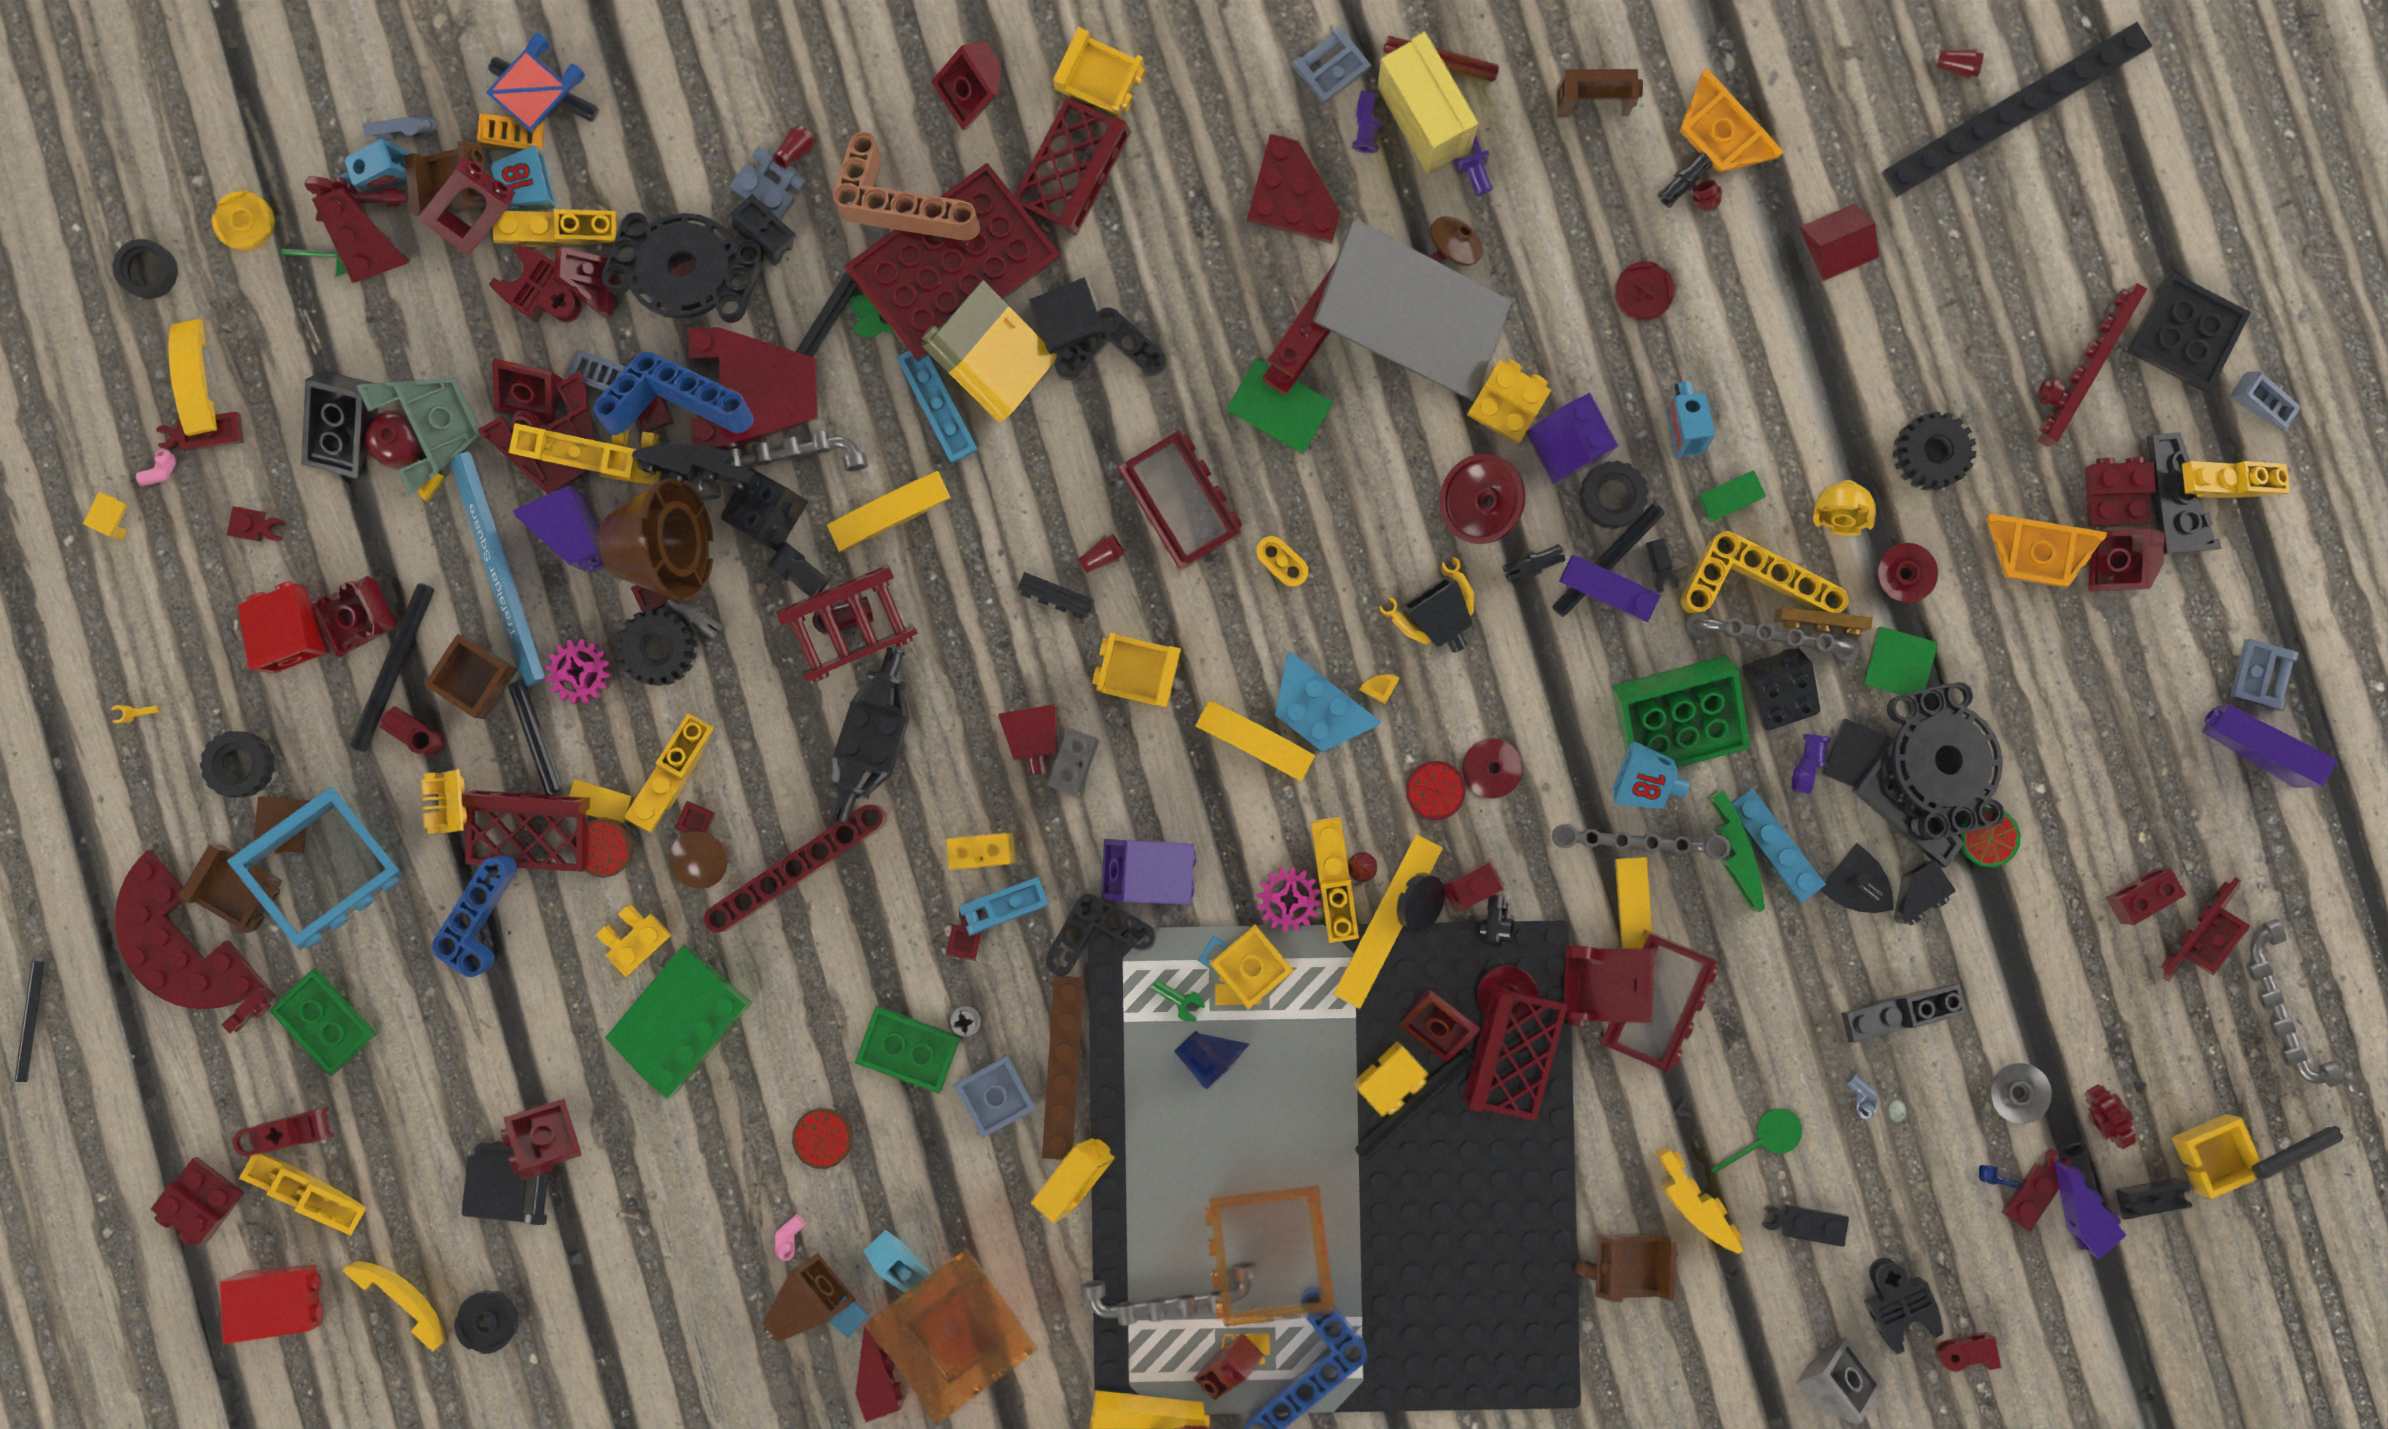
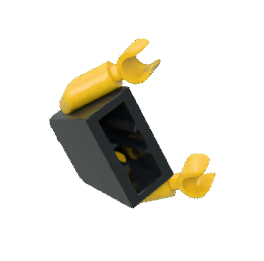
[1379,557,1474,653]

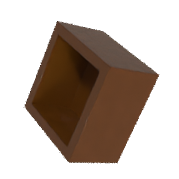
[424,634,518,719]

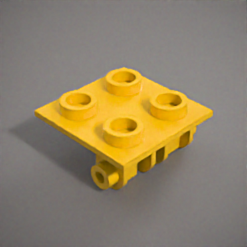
[421,769,467,834]

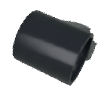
[767,541,830,597]

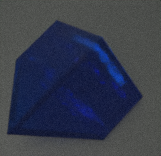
[1174,1031,1250,1090]

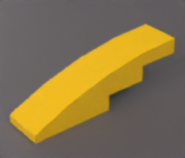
[827,471,951,552]
[239,1153,366,1236]

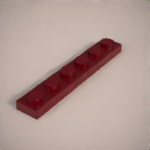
[2037,283,2147,447]

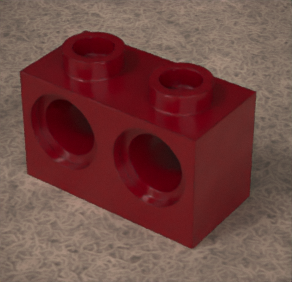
[2105,868,2187,925]

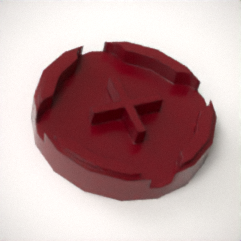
[1614,261,1675,322]

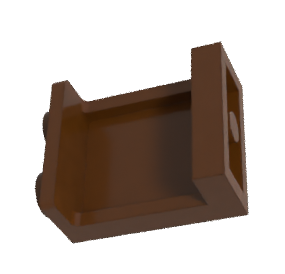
[1556,69,1643,118]
[404,140,487,216]
[178,844,283,934]
[1595,1233,1678,1302]

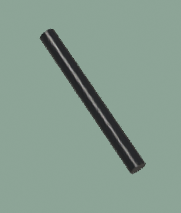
[14,960,45,1082]

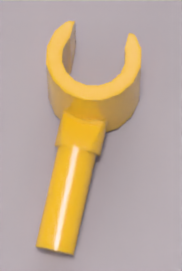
[111,705,159,723]

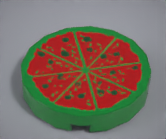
[1958,808,2021,867]

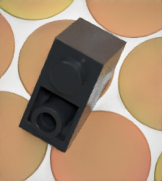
[1894,860,1956,925]

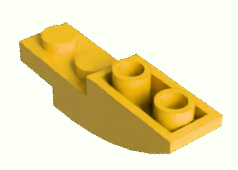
[493,209,616,247]
[2182,461,2290,498]
[624,713,714,834]
[1310,817,1359,943]
[1655,1147,1744,1254]

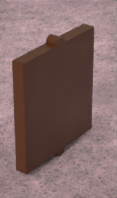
[253,795,309,854]

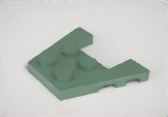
[356,378,481,495]

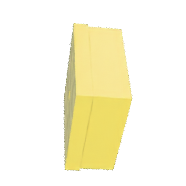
[1377,31,1479,175]

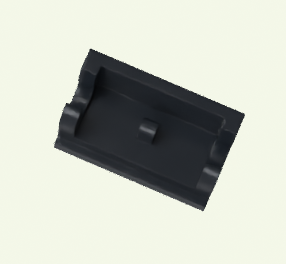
[731,194,795,266]
[2116,1178,2192,1220]

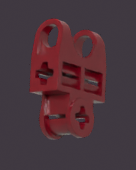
[489,244,582,323]
[232,1106,335,1157]

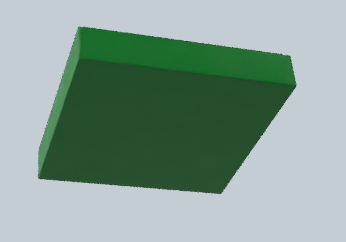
[1862,626,1938,695]

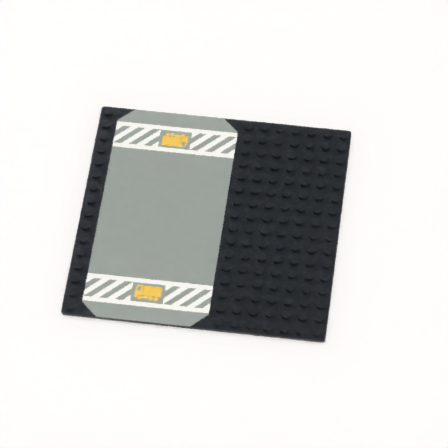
[1088,920,1581,1415]

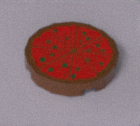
[573,817,635,878]
[792,1107,853,1169]

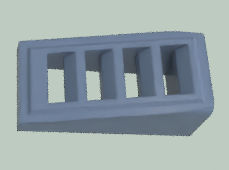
[566,349,626,392]
[2231,371,2301,431]

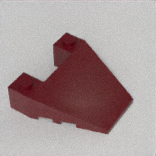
[689,327,818,450]

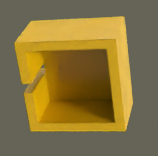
[1353,1041,1427,1116]
[2171,1114,2261,1199]

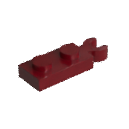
[156,412,244,451]
[2001,1149,2072,1232]

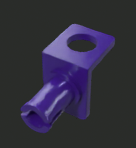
[1453,135,1493,196]

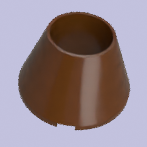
[599,478,714,600]

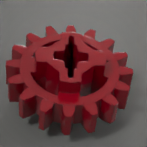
[2084,1084,2137,1150]

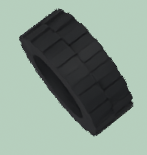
[1579,460,1649,529]
[200,731,275,798]

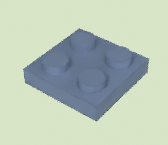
[954,1055,1037,1139]

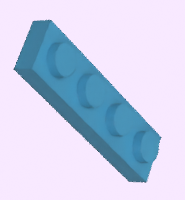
[896,351,978,464]
[1731,788,1826,903]

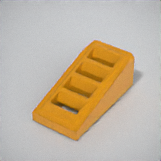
[477,113,545,152]

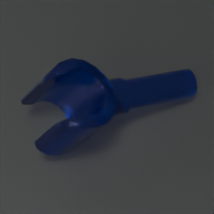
[1979,1165,2021,1189]

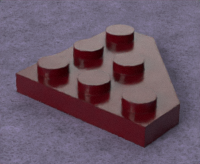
[1247,133,1341,244]

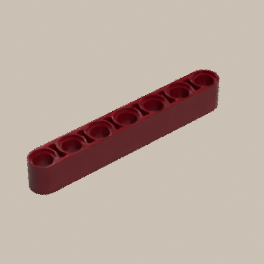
[704,804,887,933]

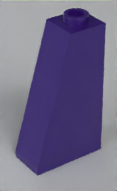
[2201,705,2338,788]

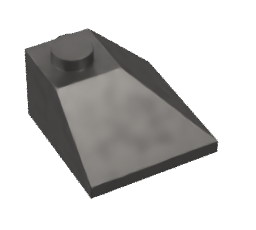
[1796,1337,1883,1424]

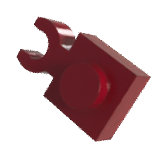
[227,506,286,542]
[946,909,982,961]
[221,987,276,1034]

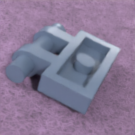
[729,147,807,220]

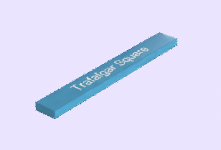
[450,451,545,688]

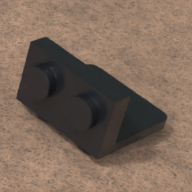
[721,469,809,552]
[1742,647,1820,731]

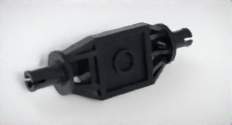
[829,647,910,824]

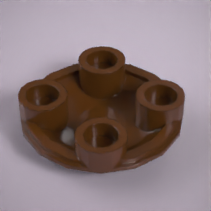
[669,830,728,889]

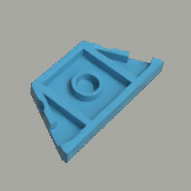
[1275,651,1381,752]

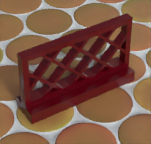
[1014,97,1132,236]
[462,790,590,872]
[1463,985,1568,1121]

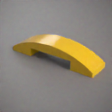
[168,318,217,436]
[509,423,637,479]
[1195,700,1315,782]
[342,1261,447,1352]

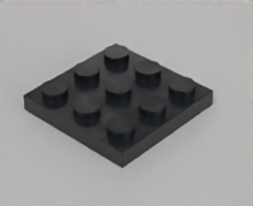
[2127,271,2251,393]

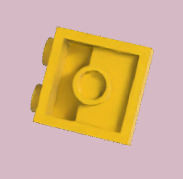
[1467,359,1551,444]

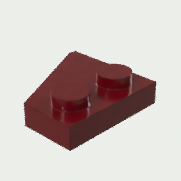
[554,247,615,318]

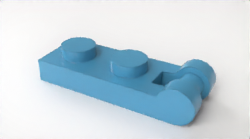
[958,877,1049,936]

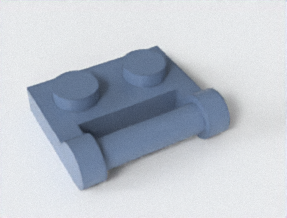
[1291,26,1371,105]
[362,116,436,141]
[2230,639,2299,711]

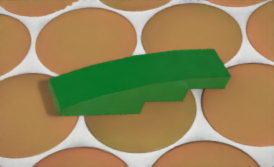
[1707,790,1765,912]

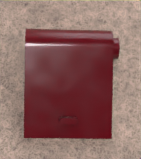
[1563,946,1655,1027]

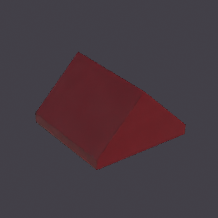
[1799,203,1879,282]
[492,358,564,424]
[1399,988,1480,1062]

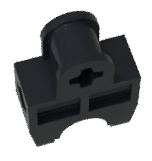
[1864,1258,1944,1355]

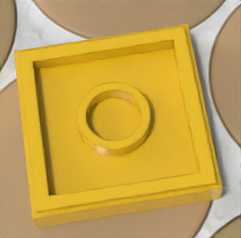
[1209,924,1294,1010]

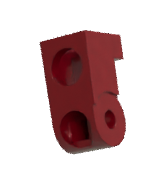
[1935,1332,2002,1372]

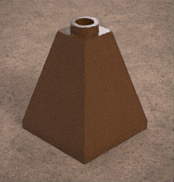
[762,1253,856,1342]

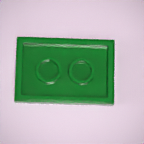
[1226,358,1333,455]
[268,968,378,1076]
[855,1005,961,1094]

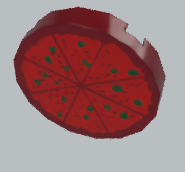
[1405,761,1466,820]

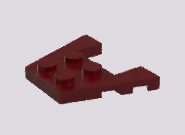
[478,371,597,494]

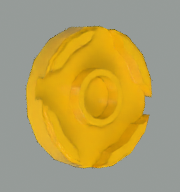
[211,190,275,251]

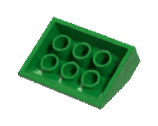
[1611,655,1750,768]
[605,944,753,1099]

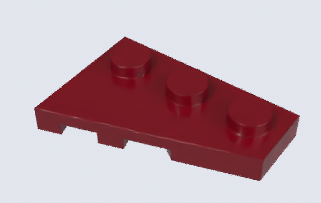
[312,187,410,284]

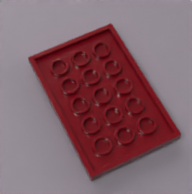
[844,163,1060,362]

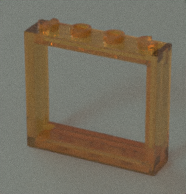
[1204,1186,1335,1327]

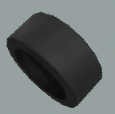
[112,239,178,299]

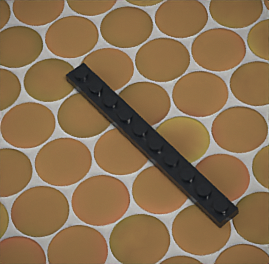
[1882,21,2153,198]

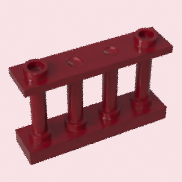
[1261,263,1335,397]
[775,564,918,683]

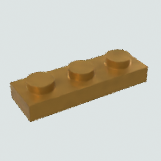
[1774,607,1873,636]

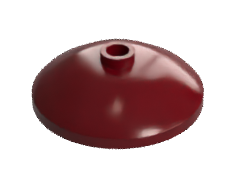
[1439,454,1526,544]

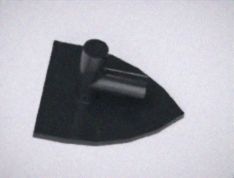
[1820,843,1893,913]

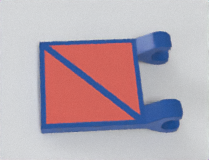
[486,33,585,133]

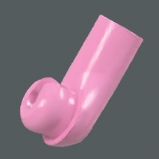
[136,449,176,487]
[775,1214,806,1261]

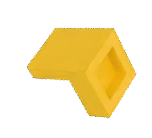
[83,492,128,540]

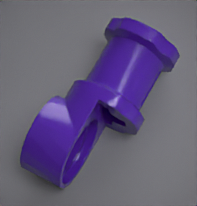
[1352,90,1383,154]
[1792,734,1831,794]

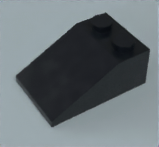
[301,370,378,478]

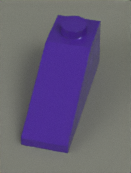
[1559,555,1661,622]

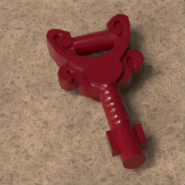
[304,176,408,221]

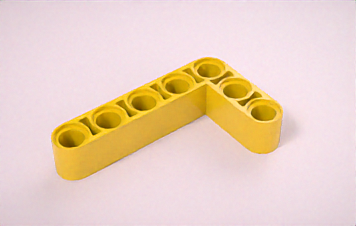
[1680,531,1849,614]

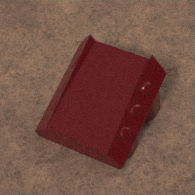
[312,575,398,657]

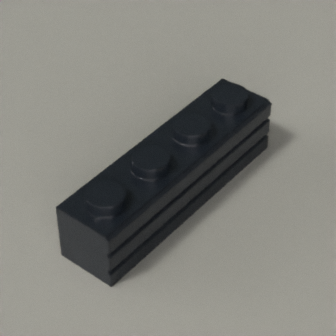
[1017,572,1094,620]

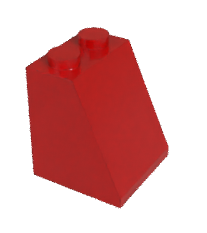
[238,581,329,674]
[219,1264,323,1344]

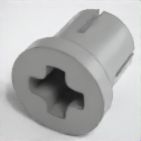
[950,1006,981,1037]

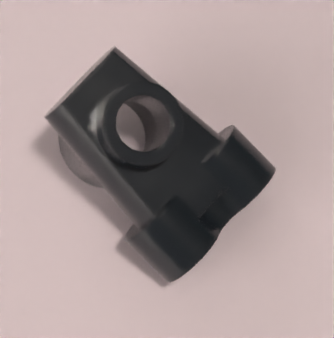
[1480,895,1515,947]

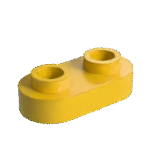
[1256,536,1308,587]

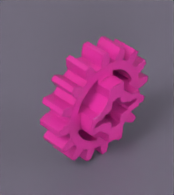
[545,639,613,705]
[1256,867,1322,932]

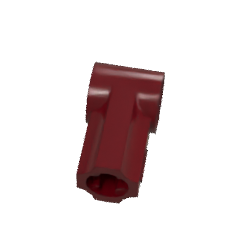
[812,596,874,636]
[380,706,444,756]

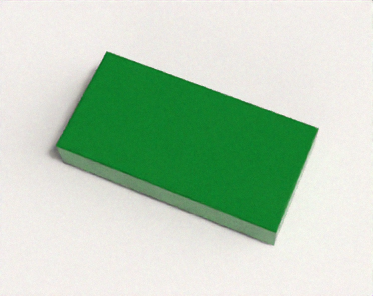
[1698,470,1767,523]

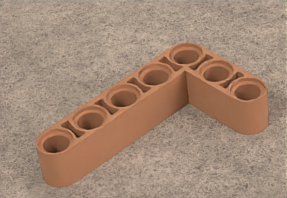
[833,132,980,240]

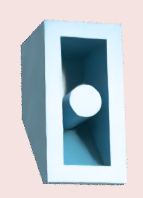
[863,1230,934,1298]

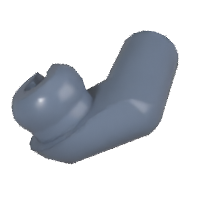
[1845,1073,1877,1119]

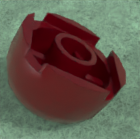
[365,409,426,470]

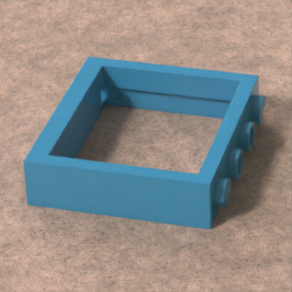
[227,786,403,950]

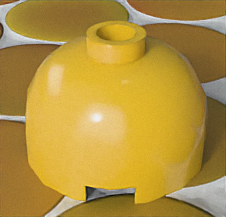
[1813,480,1876,536]

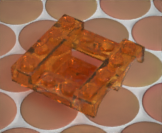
[864,1246,1038,1425]

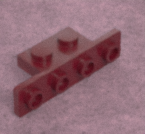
[2161,877,2250,982]

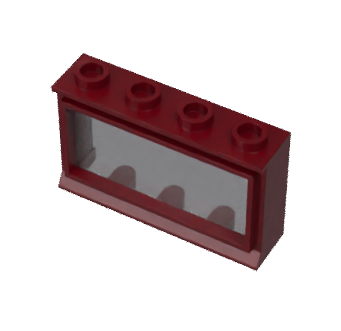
[1117,430,1243,572]
[1597,929,1718,1073]

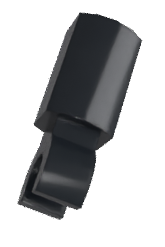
[1646,538,1679,593]

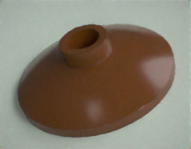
[1430,216,1483,266]

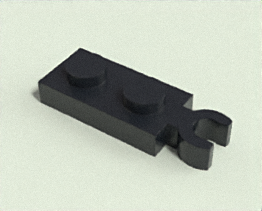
[1762,1204,1849,1247]

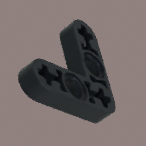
[1055,307,1166,381]
[1046,894,1156,976]

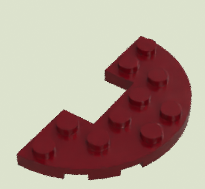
[115,850,268,1009]

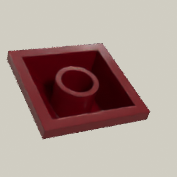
[931,40,1001,130]
[2089,528,2165,591]

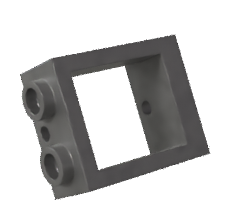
[1047,728,1100,797]

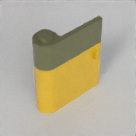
[921,280,1057,423]

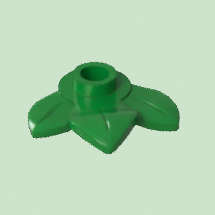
[849,295,894,338]

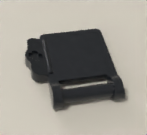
[462,1140,553,1225]

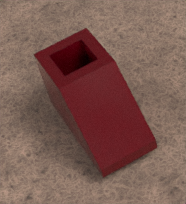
[1193,1333,1264,1400]

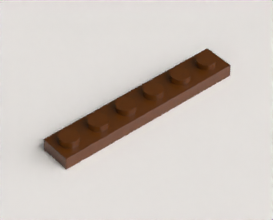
[1042,975,1085,1160]

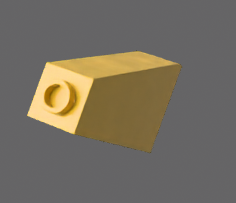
[1089,1391,1210,1429]

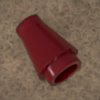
[1936,49,1984,79]
[773,125,815,169]
[1078,534,1125,573]

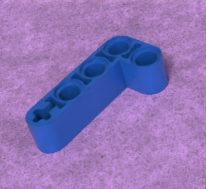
[432,855,517,977]

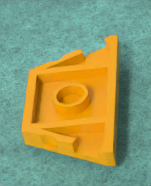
[1679,68,1784,174]
[1986,513,2107,588]

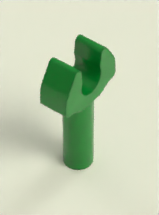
[1150,979,1205,1021]

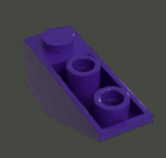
[2055,1161,2127,1260]

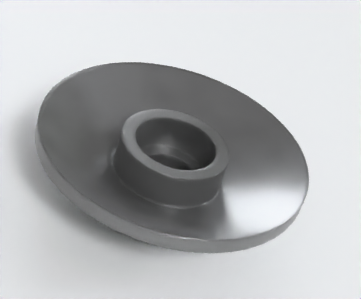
[1990,1063,2052,1124]

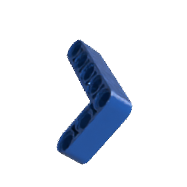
[593,352,754,435]
[1244,1287,1367,1429]

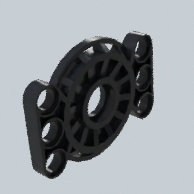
[602,212,764,323]
[1887,682,2005,840]

